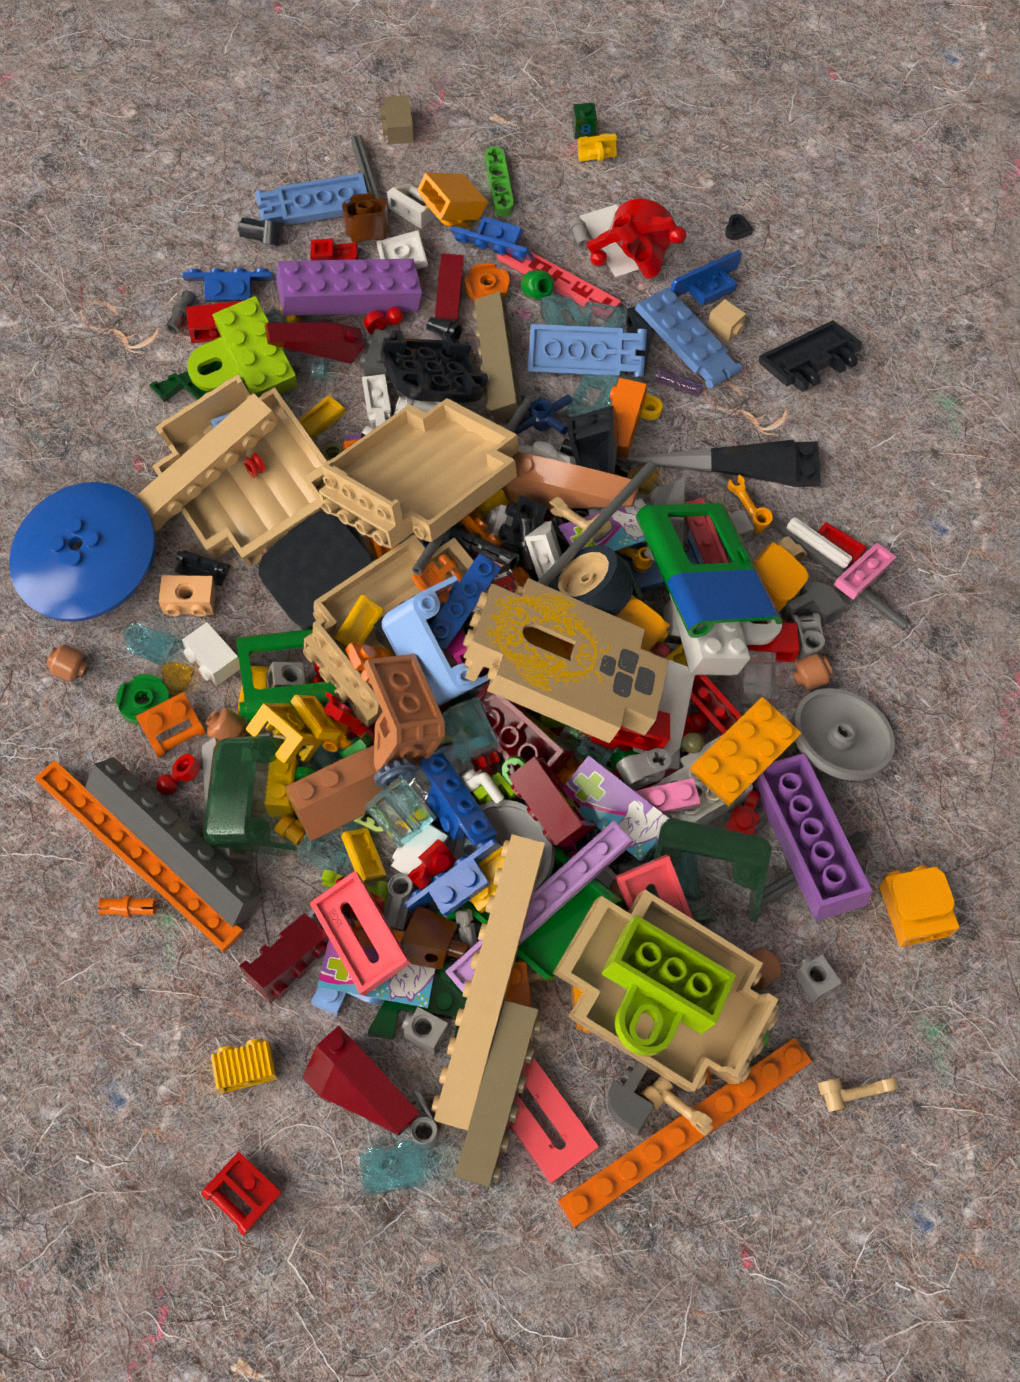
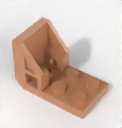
[363,654,445,772]

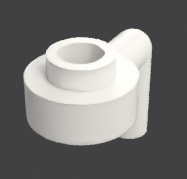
[460,768,504,803]

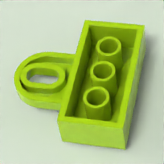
[187,296,298,398]
[601,915,736,1056]

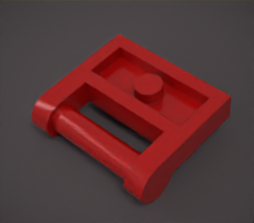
[201,1151,282,1236]

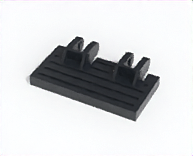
[759,320,862,392]

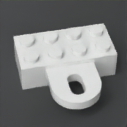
[669,593,782,675]

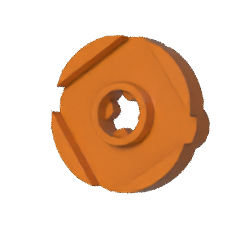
[465,263,510,303]

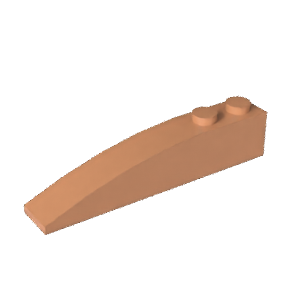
[501,452,639,511]
[286,745,443,842]

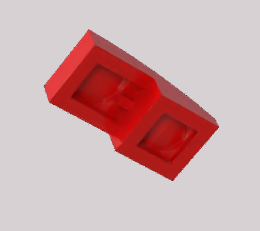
[310,238,359,261]

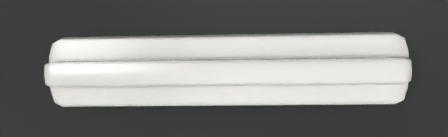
[786,517,852,569]

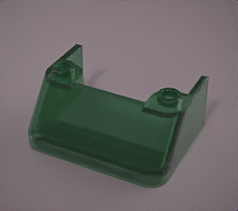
[203,736,306,856]
[646,818,771,923]

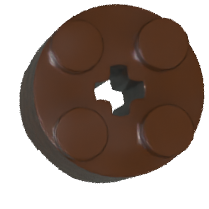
[342,193,389,243]

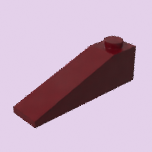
[265,320,364,364]
[472,682,575,775]
[302,1025,421,1136]

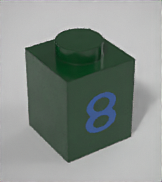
[572,103,597,139]

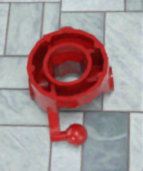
[586,198,687,279]

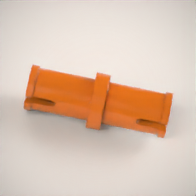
[98,896,158,918]

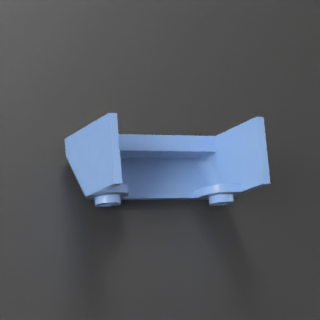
[382,575,490,707]

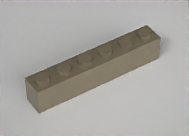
[473,291,522,423]
[455,1000,543,1188]

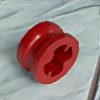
[243,453,266,478]

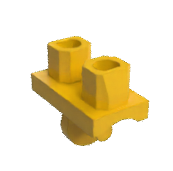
[578,133,617,162]

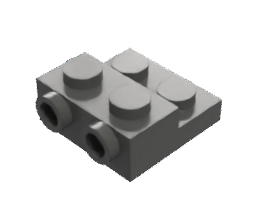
[361,329,392,382]

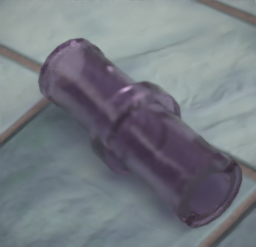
[655,368,704,398]

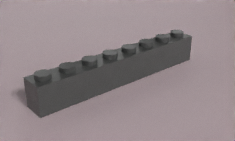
[85,757,262,927]

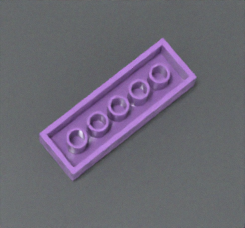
[276,258,422,316]
[752,753,872,921]

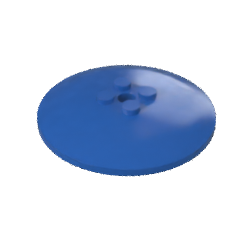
[9,482,156,622]

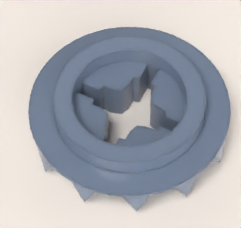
[374,759,417,789]

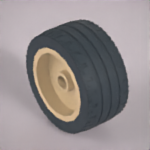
[550,545,634,616]

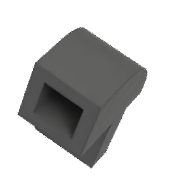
[783,582,846,626]
[607,1061,654,1136]

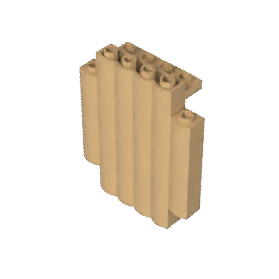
[152,374,327,567]
[319,398,519,548]
[303,535,474,727]

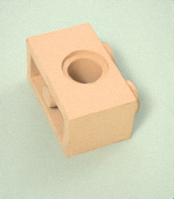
[159,575,216,617]

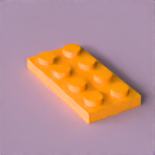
[689,697,802,807]

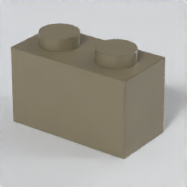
[380,95,414,144]

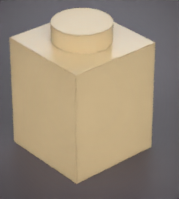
[707,299,746,342]

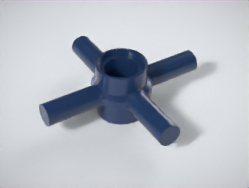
[514,394,573,435]

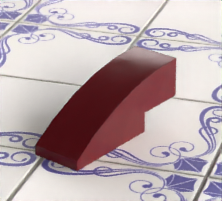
[435,253,464,321]

